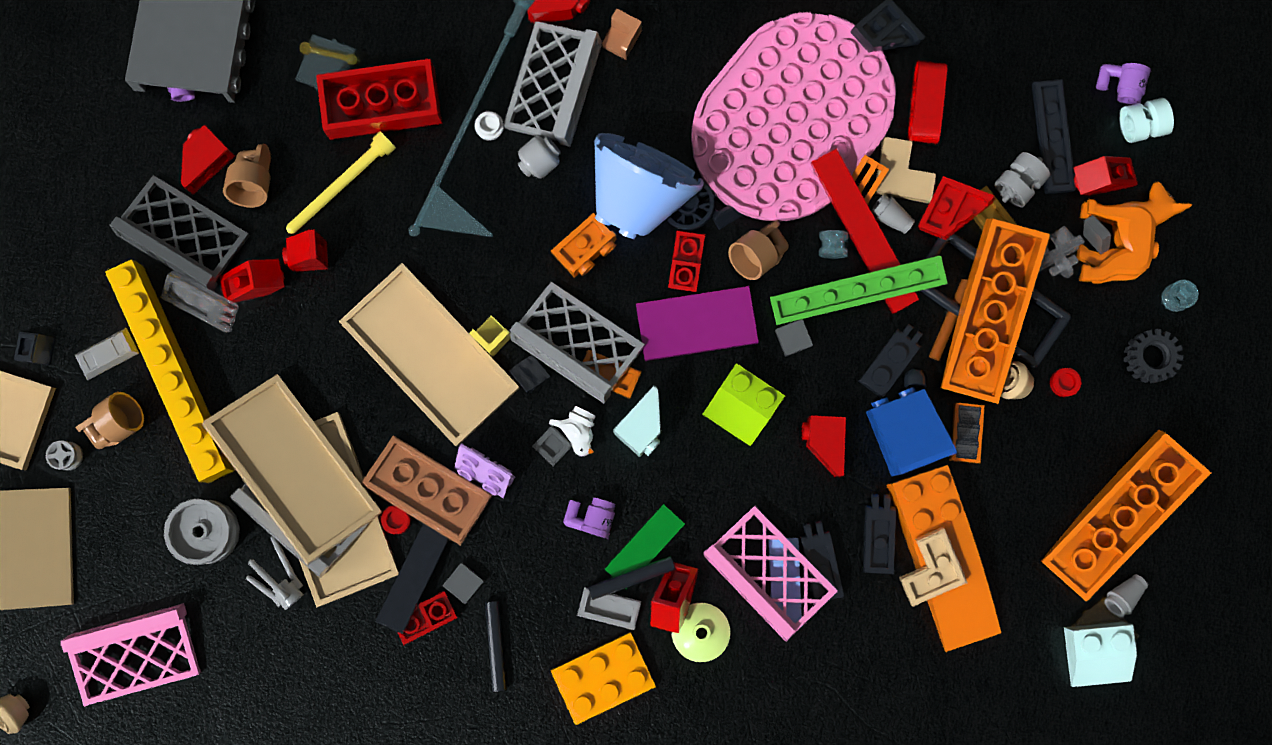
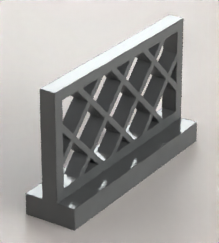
[110,175,249,293]

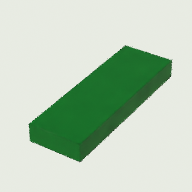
[605,504,685,589]

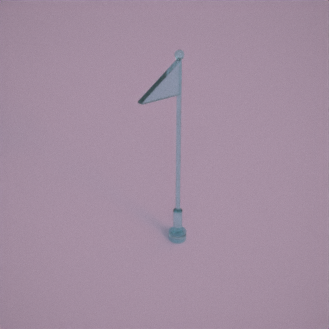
[408,0,535,237]

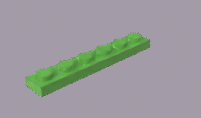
[770,255,948,325]

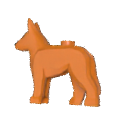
[1077,181,1192,284]

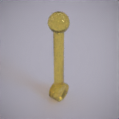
[300,42,357,65]

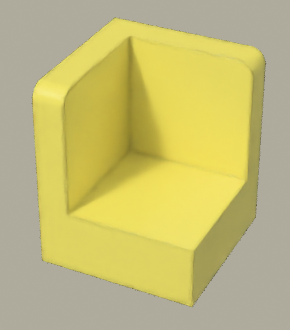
[469,316,511,357]

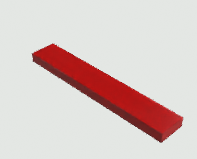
[810,148,919,313]

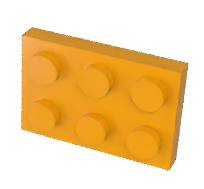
[551,632,656,725]

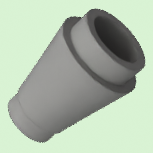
[871,194,915,234]
[1105,575,1148,617]

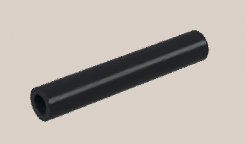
[588,556,676,600]
[485,601,507,692]

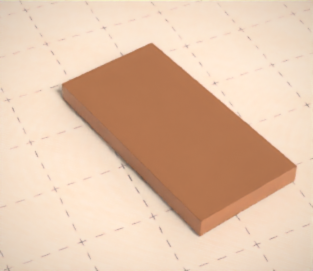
[361,435,492,546]

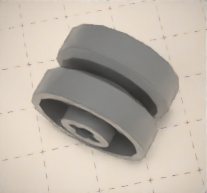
[164,499,240,564]

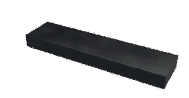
[1032,80,1076,194]
[375,523,449,634]

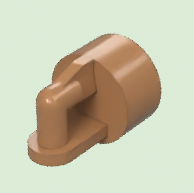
[223,144,271,207]
[729,220,789,280]
[75,392,144,449]

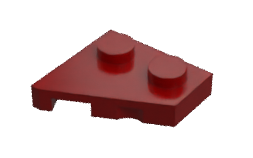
[918,176,995,240]

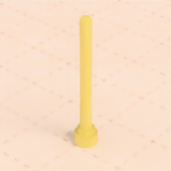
[286,131,396,234]

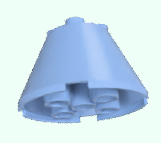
[595,133,704,239]

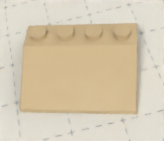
[0,488,74,610]

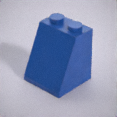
[866,387,957,476]

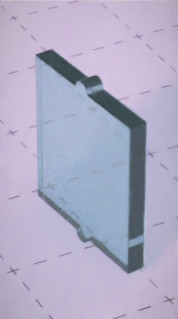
[296,34,357,91]

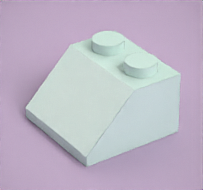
[614,386,660,457]
[1064,622,1137,687]

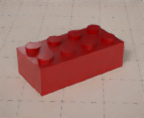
[316,59,442,139]

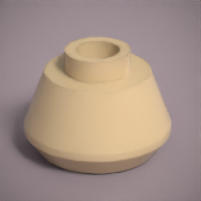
[1001,361,1034,399]
[0,694,29,734]

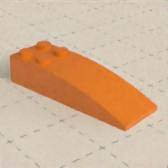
[941,218,1050,404]
[1041,429,1211,602]
[887,465,1001,652]

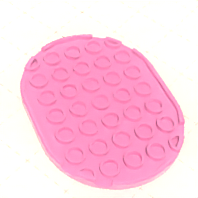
[691,12,896,221]

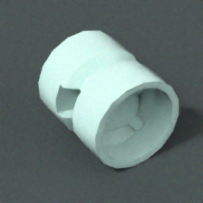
[1120,98,1174,143]

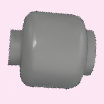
[518,136,561,178]

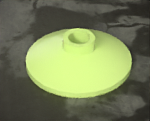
[672,603,730,662]

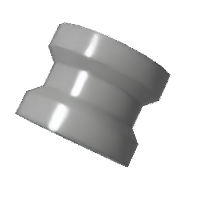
[46,441,83,471]

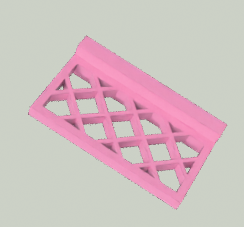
[704,506,837,641]
[60,603,201,706]

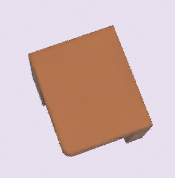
[602,9,642,60]

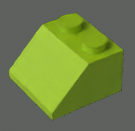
[702,363,785,446]

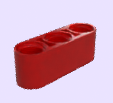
[908,60,947,144]

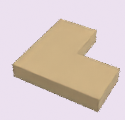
[874,137,936,203]
[899,527,967,606]

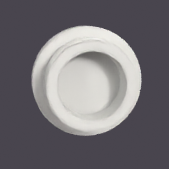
[475,111,504,140]

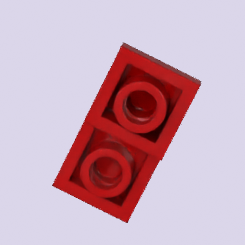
[668,230,705,292]
[397,591,457,645]

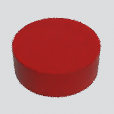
[1050,368,1081,397]
[381,505,411,534]

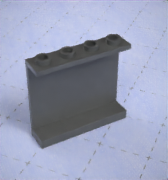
[125,0,255,102]

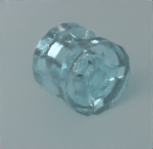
[819,230,848,258]
[1162,280,1199,312]

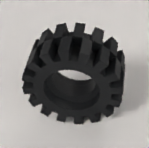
[1124,329,1183,383]

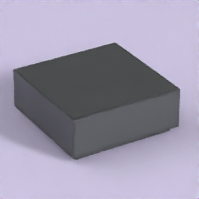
[1083,215,1111,254]
[775,319,813,357]
[532,426,572,467]
[443,563,484,604]

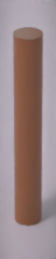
[929,279,968,361]

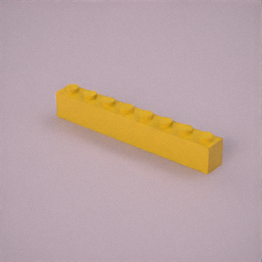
[105,259,235,483]

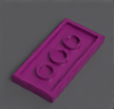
[636,286,758,361]

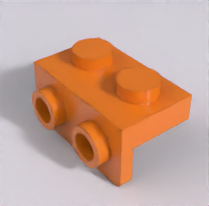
[551,213,617,278]

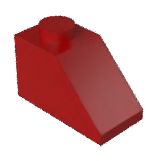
[527,0,590,24]
[181,125,235,194]
[1073,156,1138,195]
[282,230,328,272]
[220,259,285,304]
[802,416,846,477]
[651,562,698,634]

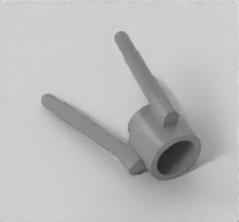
[246,536,304,610]

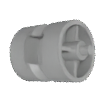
[995,152,1050,207]

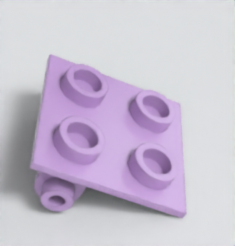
[454,444,515,498]

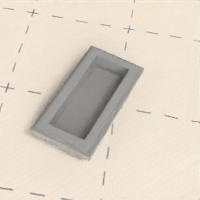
[75,328,139,380]
[577,587,641,630]

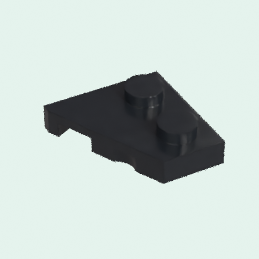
[850,0,925,52]

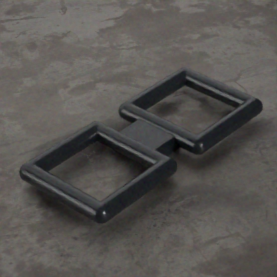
[920,233,1071,369]

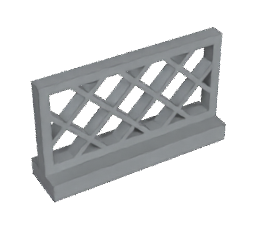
[503,21,602,147]
[509,282,645,404]
[231,484,369,578]

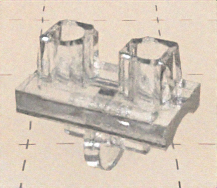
[1039,226,1084,278]

